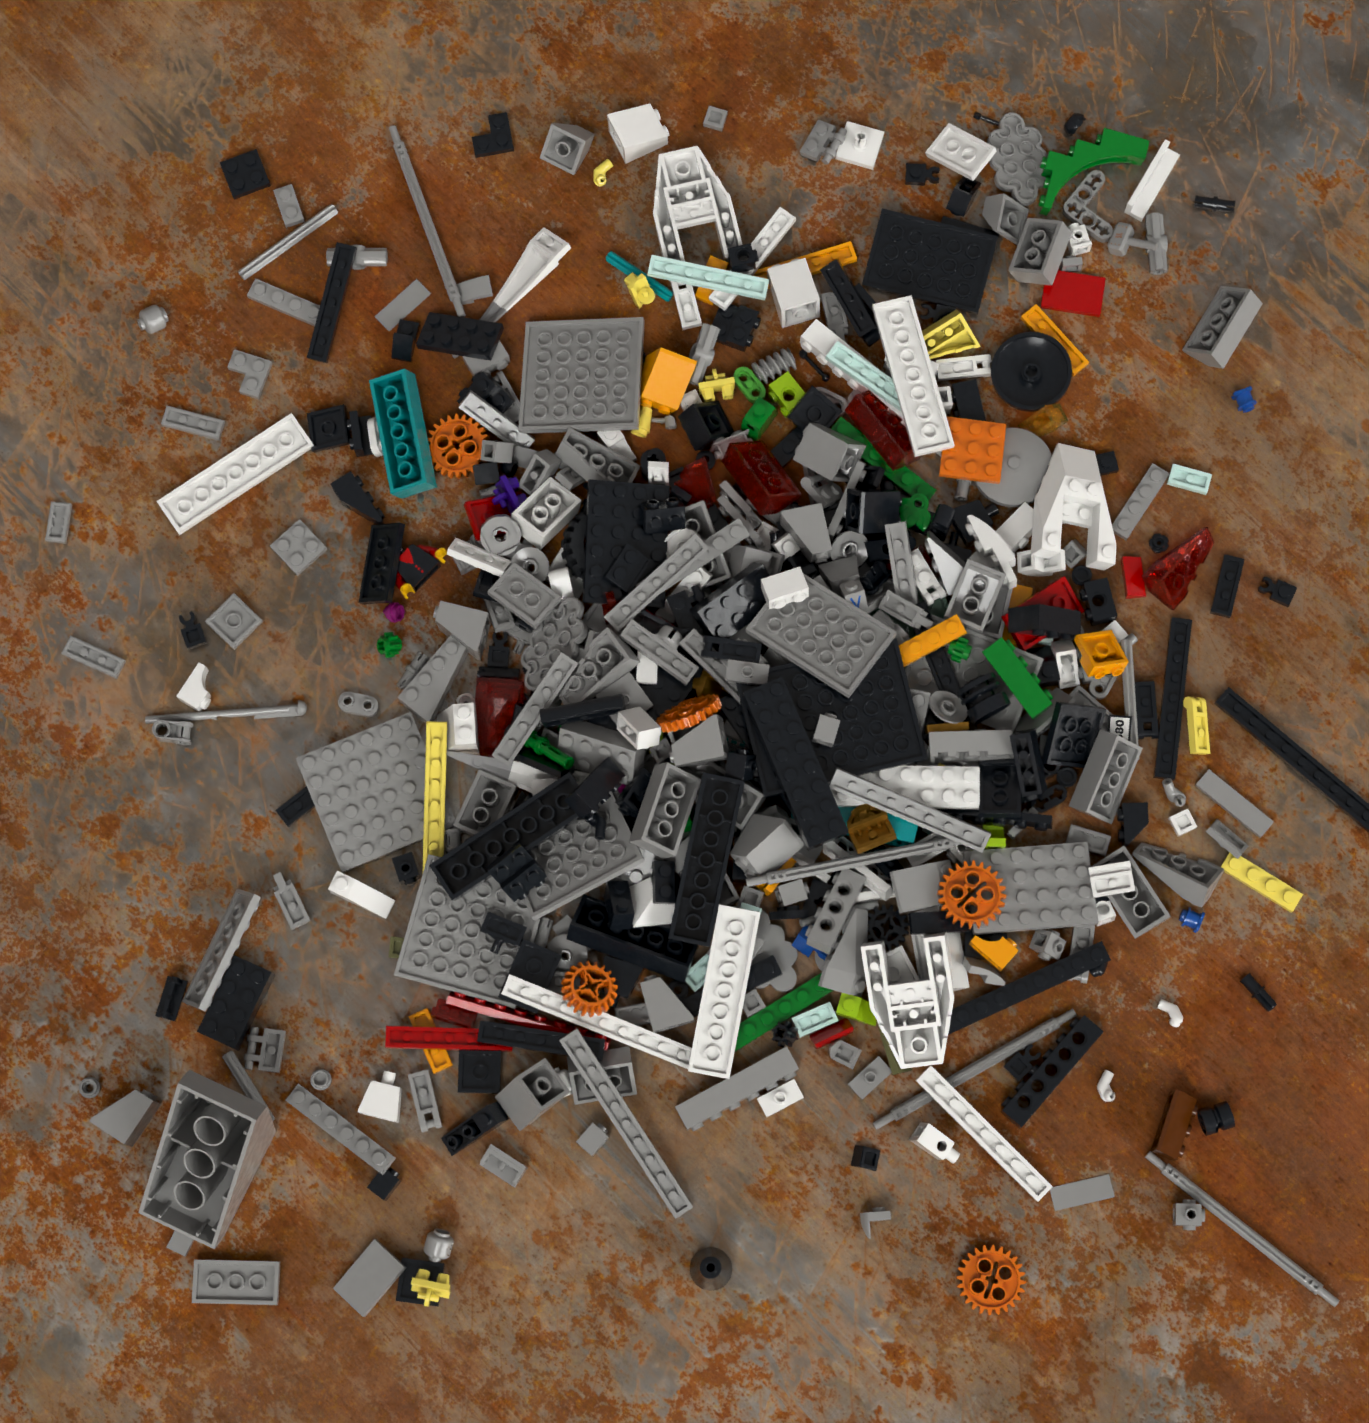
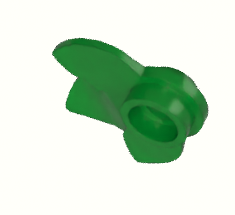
[899,493,931,531]

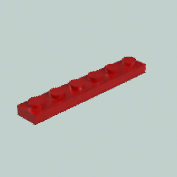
[385,1026,512,1052]

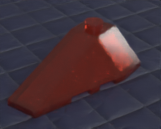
[669,457,716,508]
[1142,527,1215,610]
[475,678,524,758]

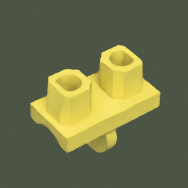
[624,272,655,309]
[698,368,735,402]
[411,1269,450,1307]

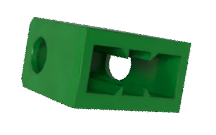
[740,397,778,443]

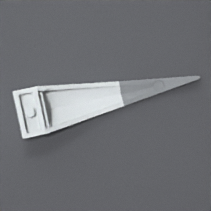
[452,227,571,359]
[446,750,589,793]

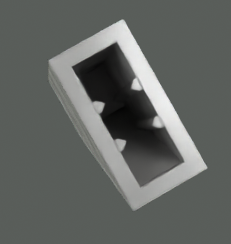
[640,975,696,1033]

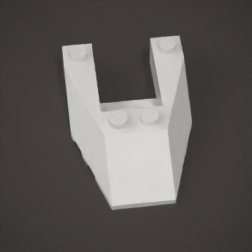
[653,146,743,263]
[1031,443,1117,571]
[861,932,954,1069]

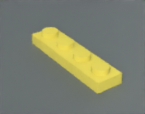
[1220,852,1303,913]

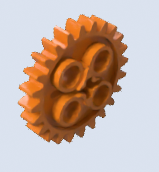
[428,413,490,479]
[655,694,722,733]
[937,860,1007,929]
[956,1245,1026,1316]

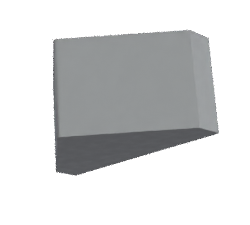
[138,1070,276,1249]

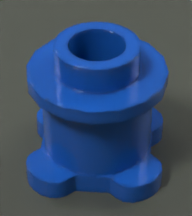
[1231,386,1257,413]
[1179,907,1205,933]

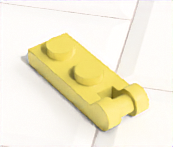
[1183,696,1210,755]

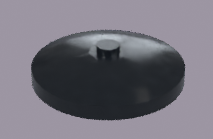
[991,332,1072,412]

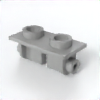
[710,429,753,460]

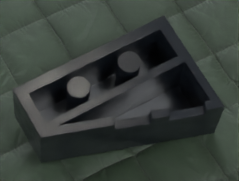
[1008,604,1081,641]

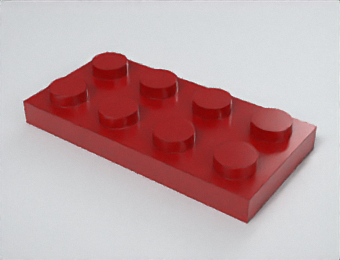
[1001,576,1084,651]

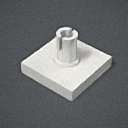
[835,121,885,170]

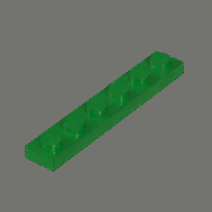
[831,417,937,505]
[734,973,834,1053]

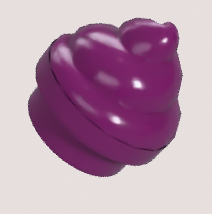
[383,602,405,623]

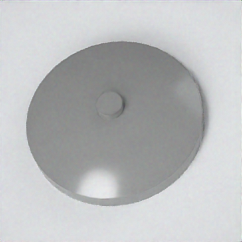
[974,428,1052,507]

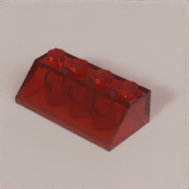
[722,440,802,516]

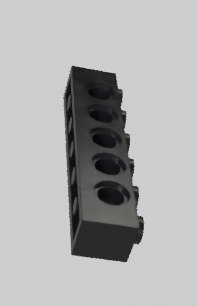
[1001,1015,1104,1129]

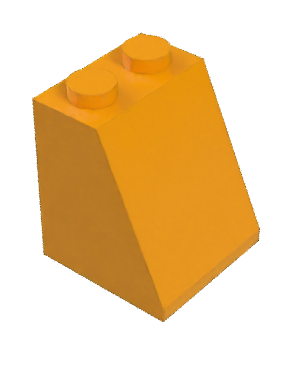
[640,347,697,415]

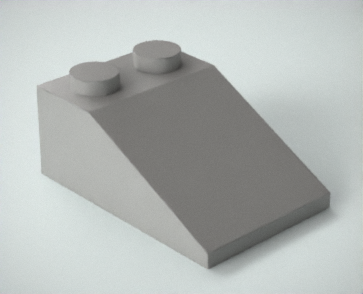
[943,559,1006,634]
[889,860,960,913]

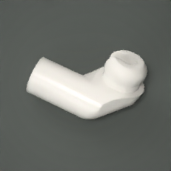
[1157,999,1183,1027]
[1097,1070,1116,1102]

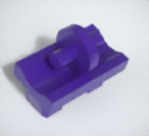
[492,475,527,515]

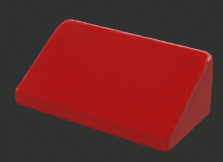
[1121,556,1146,599]
[810,1018,854,1049]

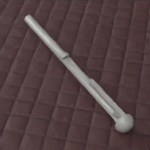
[145,700,307,724]

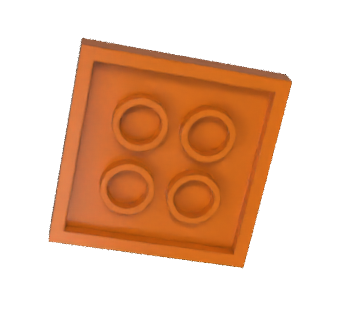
[939,416,1006,484]

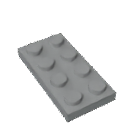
[192,1260,281,1305]

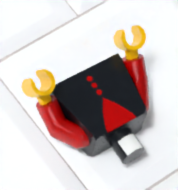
[395,544,447,599]

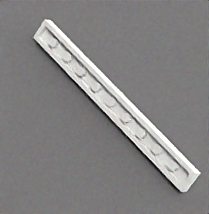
[501,974,692,1069]

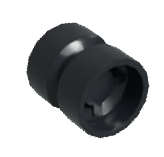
[1197,1101,1235,1136]

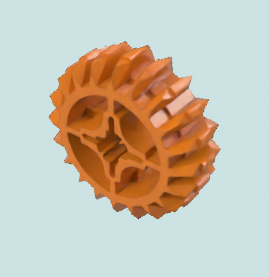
[561,960,618,1018]

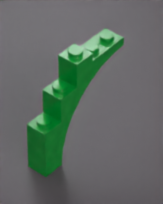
[1038,128,1150,216]

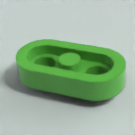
[733,367,766,403]

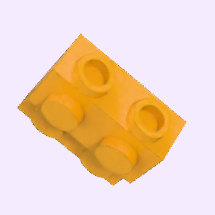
[1074,630,1129,679]

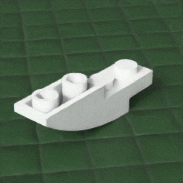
[965,515,1017,590]

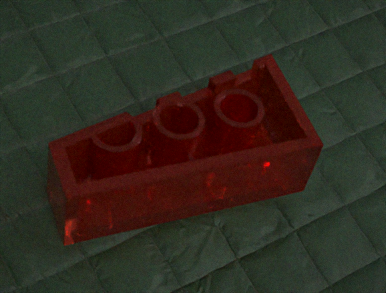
[845,390,923,471]

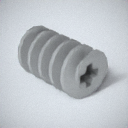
[751,347,797,384]

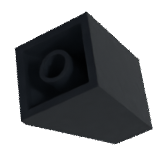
[845,488,902,534]

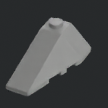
[559,627,640,705]
[1132,842,1224,908]
[818,907,868,997]

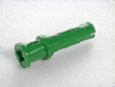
[524,730,574,769]

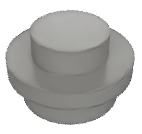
[310,1069,332,1090]

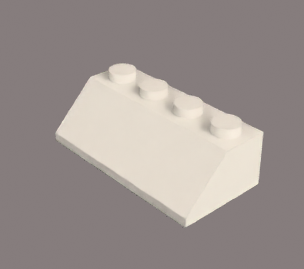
[908,905,970,991]

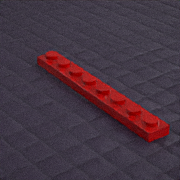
[446,991,611,1051]

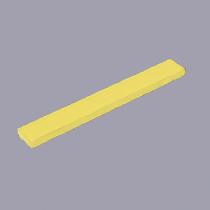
[422,721,447,875]

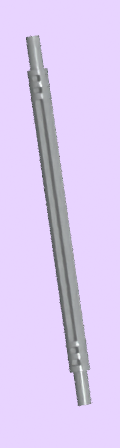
[388,125,466,317]
[745,837,962,887]
[873,1008,1077,1130]
[1145,1151,1340,1307]

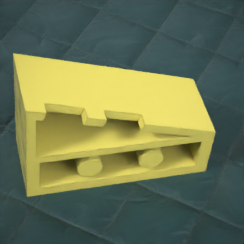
[922,310,981,359]

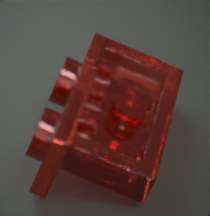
[430,998,478,1029]

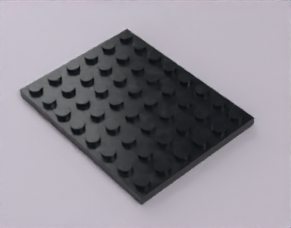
[736,638,928,798]

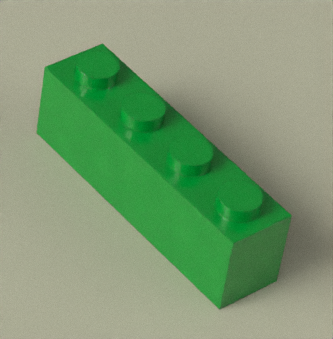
[982,637,1053,720]

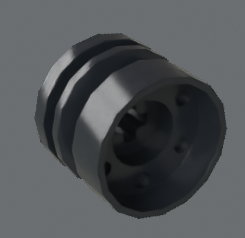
[956,672,1011,725]

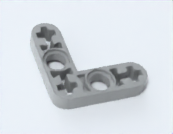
[1062,170,1113,243]

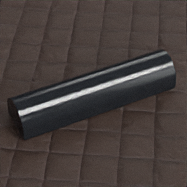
[540,693,626,728]

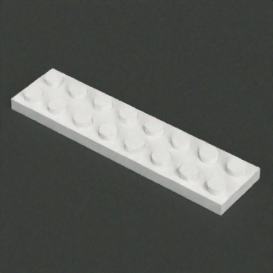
[872,295,955,457]
[157,413,314,535]
[828,765,980,810]
[688,904,761,1079]

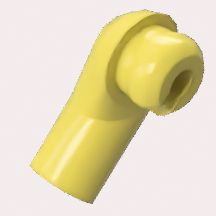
[593,159,613,187]

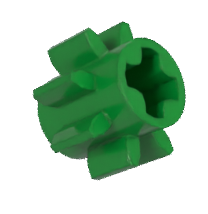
[377,632,402,658]
[947,637,972,663]

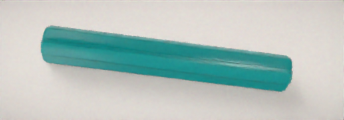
[606,251,674,302]

